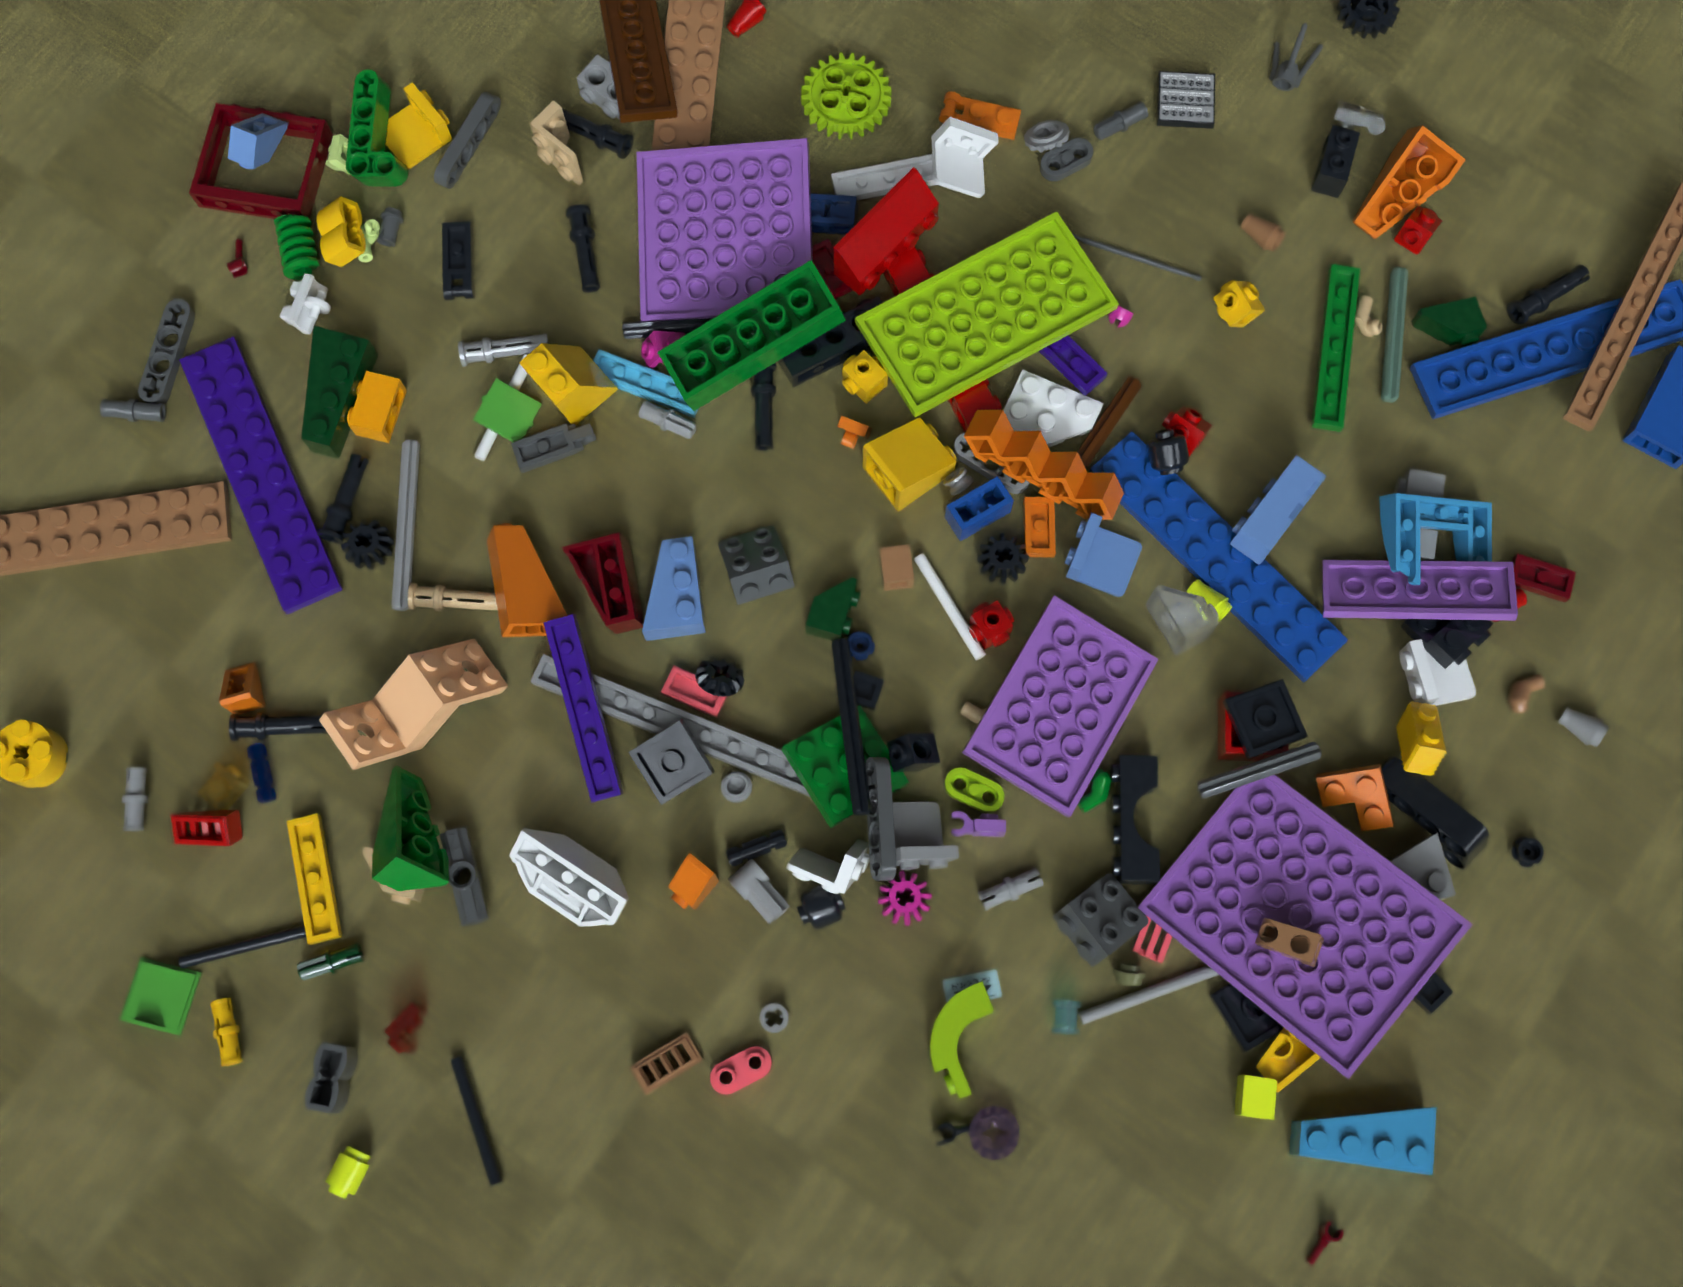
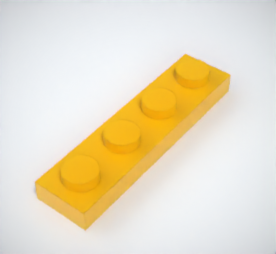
[286,813,342,945]

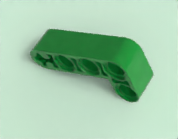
[346,69,408,187]

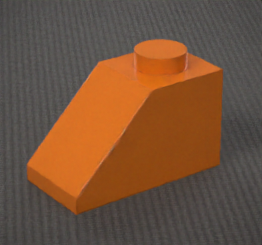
[668,853,719,910]

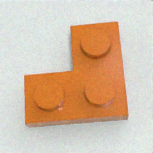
[1316,764,1394,831]

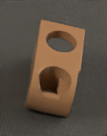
[1255,918,1324,967]

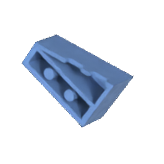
[1230,455,1327,565]
[642,536,706,641]

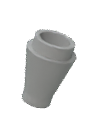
[1558,707,1610,747]

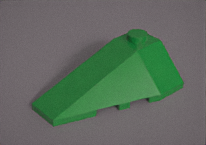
[372,765,449,891]

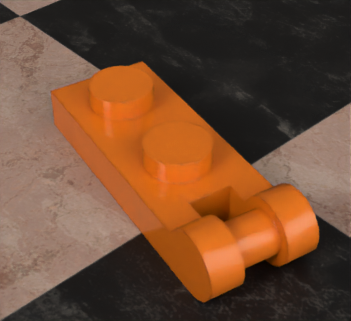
[939,91,1022,140]

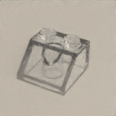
[1145,585,1219,656]

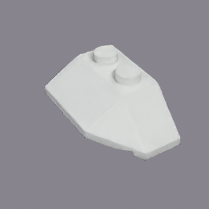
[509,828,629,927]

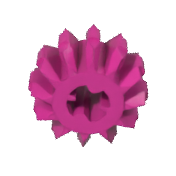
[878,871,932,926]

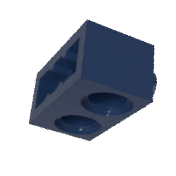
[811,193,858,235]

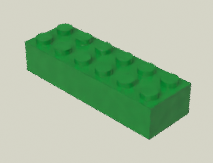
[658,260,846,411]

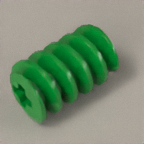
[274,214,319,280]

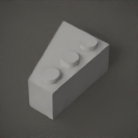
[1390,833,1456,900]

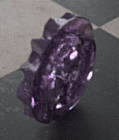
[967,1105,1020,1160]

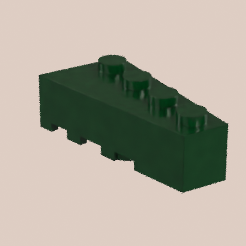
[301,326,378,459]

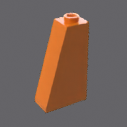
[487,523,568,637]

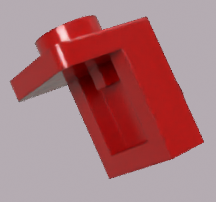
[1394,206,1443,255]

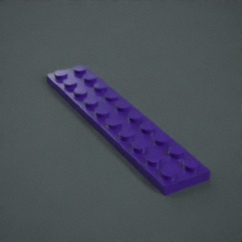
[179,336,343,615]

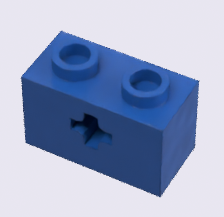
[944,476,1014,542]

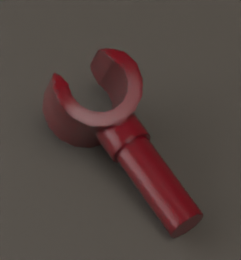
[226,239,248,279]
[1306,1221,1344,1266]

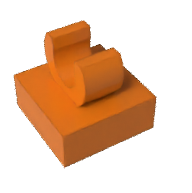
[837,415,872,449]

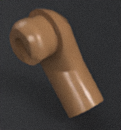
[1508,674,1545,714]

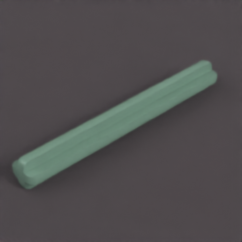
[1381,267,1408,403]

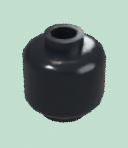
[1147,428,1189,475]
[797,884,846,930]

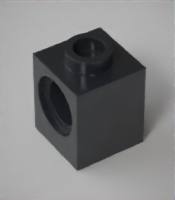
[887,733,941,772]

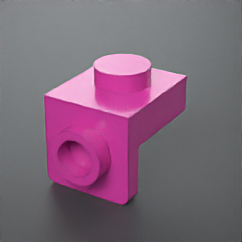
[641,331,685,369]

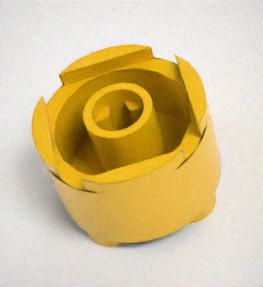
[0,719,68,788]

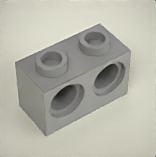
[576,54,620,120]

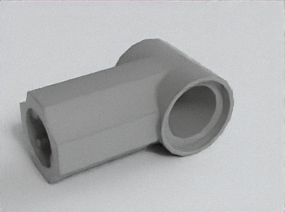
[728,859,790,925]

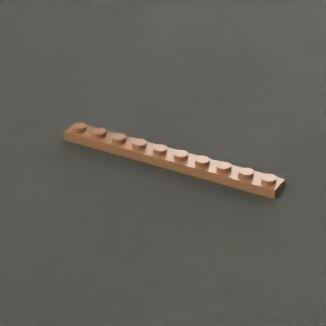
[1562,181,1683,432]

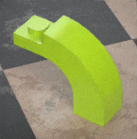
[929,981,995,1099]

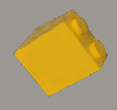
[519,343,618,426]
[863,417,957,512]

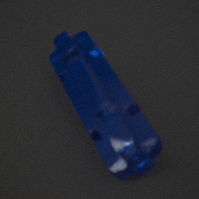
[247,743,277,804]

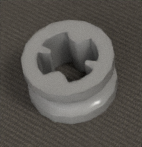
[943,467,973,495]
[760,1003,789,1033]

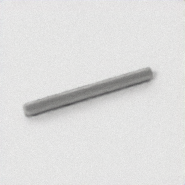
[392,439,420,611]

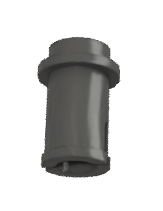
[377,207,404,247]

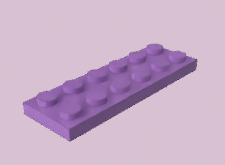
[1322,560,1518,621]

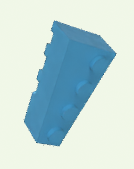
[1289,1107,1437,1175]

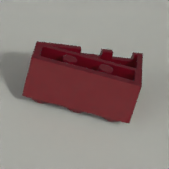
[562,532,644,634]

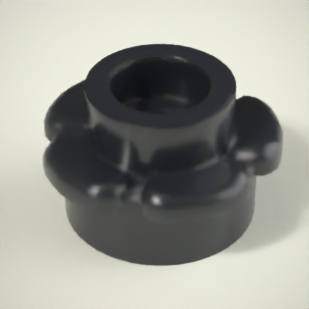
[1511,837,1544,868]

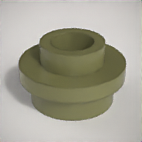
[1113,962,1146,986]

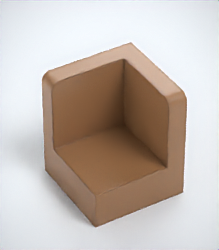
[879,545,914,591]

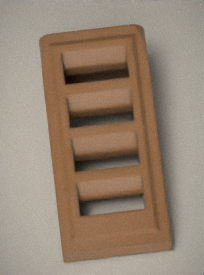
[630,1032,703,1095]

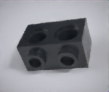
[1311,125,1360,198]

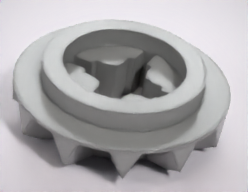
[1024,120,1070,153]

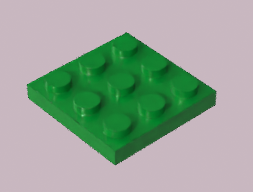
[781,705,909,829]

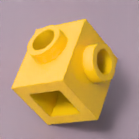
[1213,280,1266,328]
[842,350,888,404]

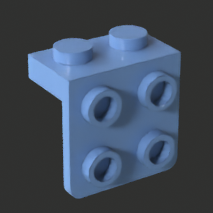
[1064,512,1142,597]

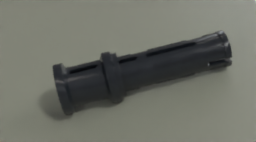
[562,108,634,159]
[565,204,600,293]
[1507,265,1590,325]
[750,363,777,451]
[317,454,370,544]
[228,713,327,742]

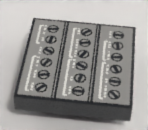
[1156,71,1215,129]

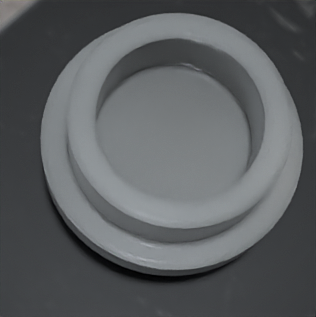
[721,771,752,803]

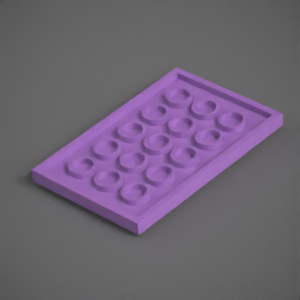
[961,595,1159,818]

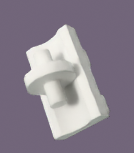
[280,274,331,335]

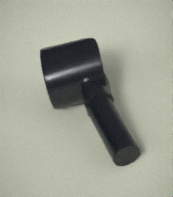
[932,1121,979,1146]

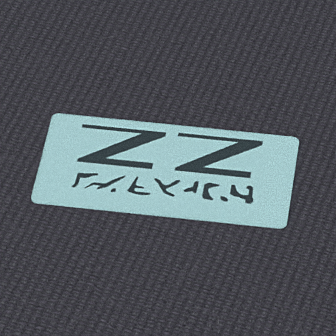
[942,969,1002,1002]

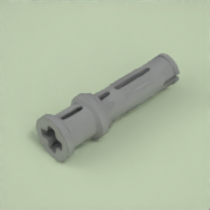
[458,333,549,367]

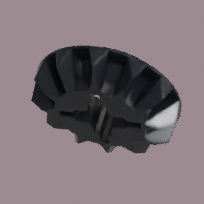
[695,657,745,697]

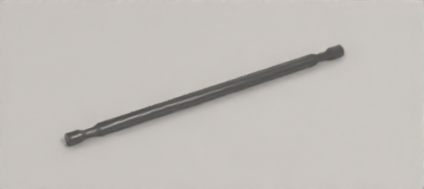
[1072,233,1202,282]

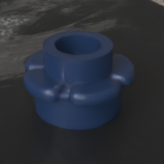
[847,631,875,661]

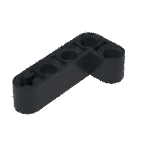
[1381,756,1489,870]

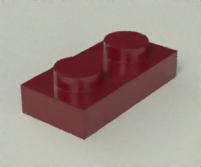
[812,238,853,300]
[1512,553,1577,603]

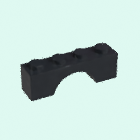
[1110,755,1160,885]

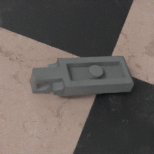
[511,423,597,473]

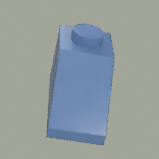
[228,113,288,169]

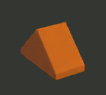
[219,662,266,715]

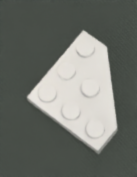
[1004,369,1104,447]

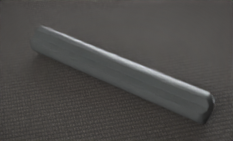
[1197,742,1322,798]

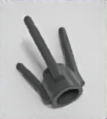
[1269,23,1323,91]

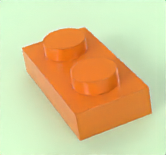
[1023,496,1056,558]

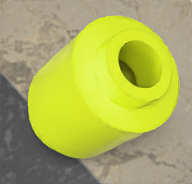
[325,1145,371,1199]

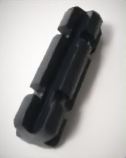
[726,829,787,866]

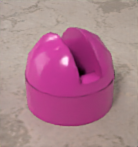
[1108,305,1134,328]

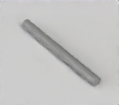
[1078,965,1219,1025]

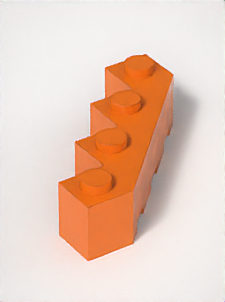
[964,410,1124,520]

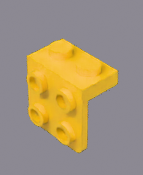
[386,82,453,169]

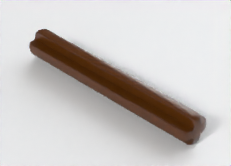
[1077,376,1142,469]

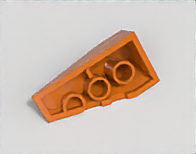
[1352,125,1466,239]

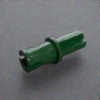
[297,942,364,981]

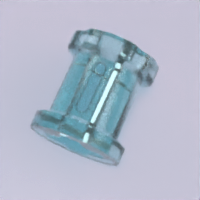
[1051,1000,1081,1035]

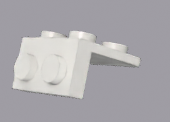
[932,117,998,198]
[1399,639,1476,706]
[786,839,870,894]

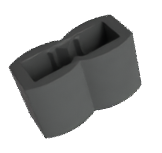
[305,1042,358,1113]

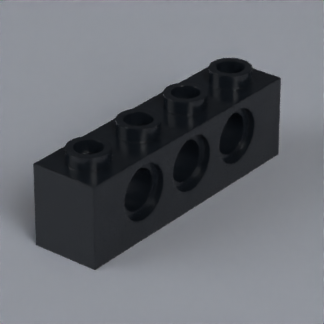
[778,296,883,388]

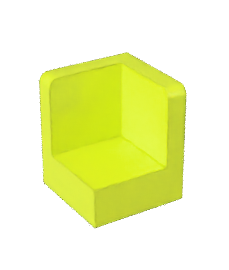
[1234,1075,1277,1120]

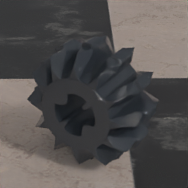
[340,519,394,571]
[977,533,1029,586]

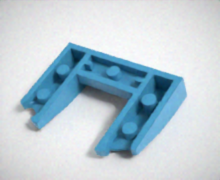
[1379,493,1492,586]

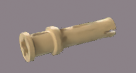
[408,582,498,612]

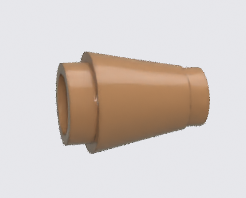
[1241,213,1286,252]

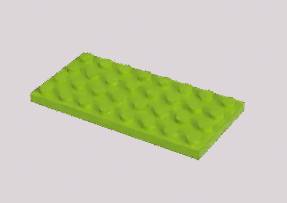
[855,211,1119,418]

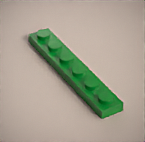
[1311,264,1360,432]

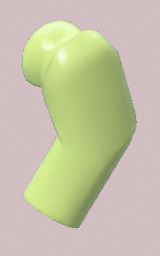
[358,219,380,262]

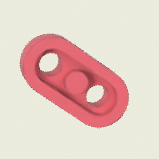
[710,1046,772,1095]

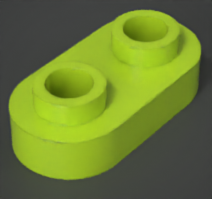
[944,767,1005,814]

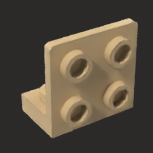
[530,100,583,186]

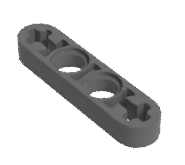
[434,92,501,189]
[138,299,195,404]
[865,757,896,881]

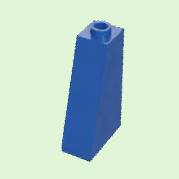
[1622,345,1683,469]

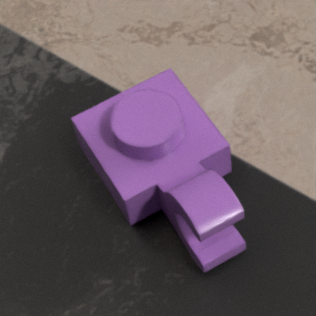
[951,811,1006,837]

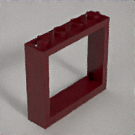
[189,103,333,219]

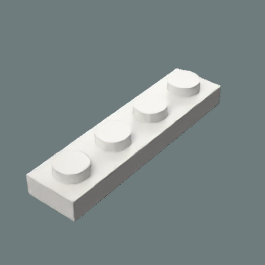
[831,154,937,200]

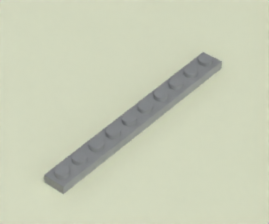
[530,654,810,797]

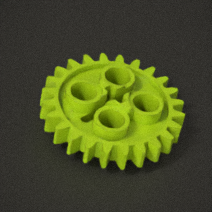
[801,53,891,140]

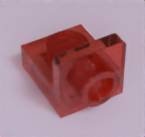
[384,1002,428,1054]

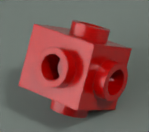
[1162,406,1213,457]
[968,600,1014,650]

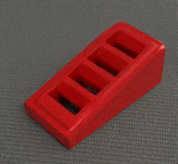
[170,810,243,846]

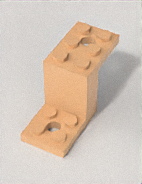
[319,638,508,770]

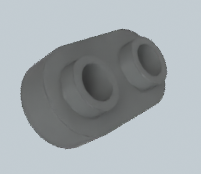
[1040,138,1093,182]

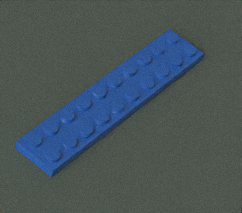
[1410,279,1683,420]
[1089,431,1348,683]

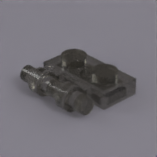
[1334,100,1386,135]

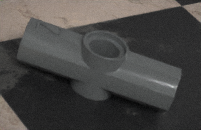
[440,827,490,927]

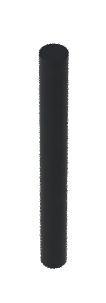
[178,925,306,969]
[450,1056,503,1187]

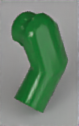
[1077,768,1111,813]

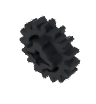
[1336,0,1400,39]

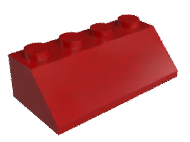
[834,167,939,296]

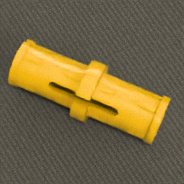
[210,998,243,1067]

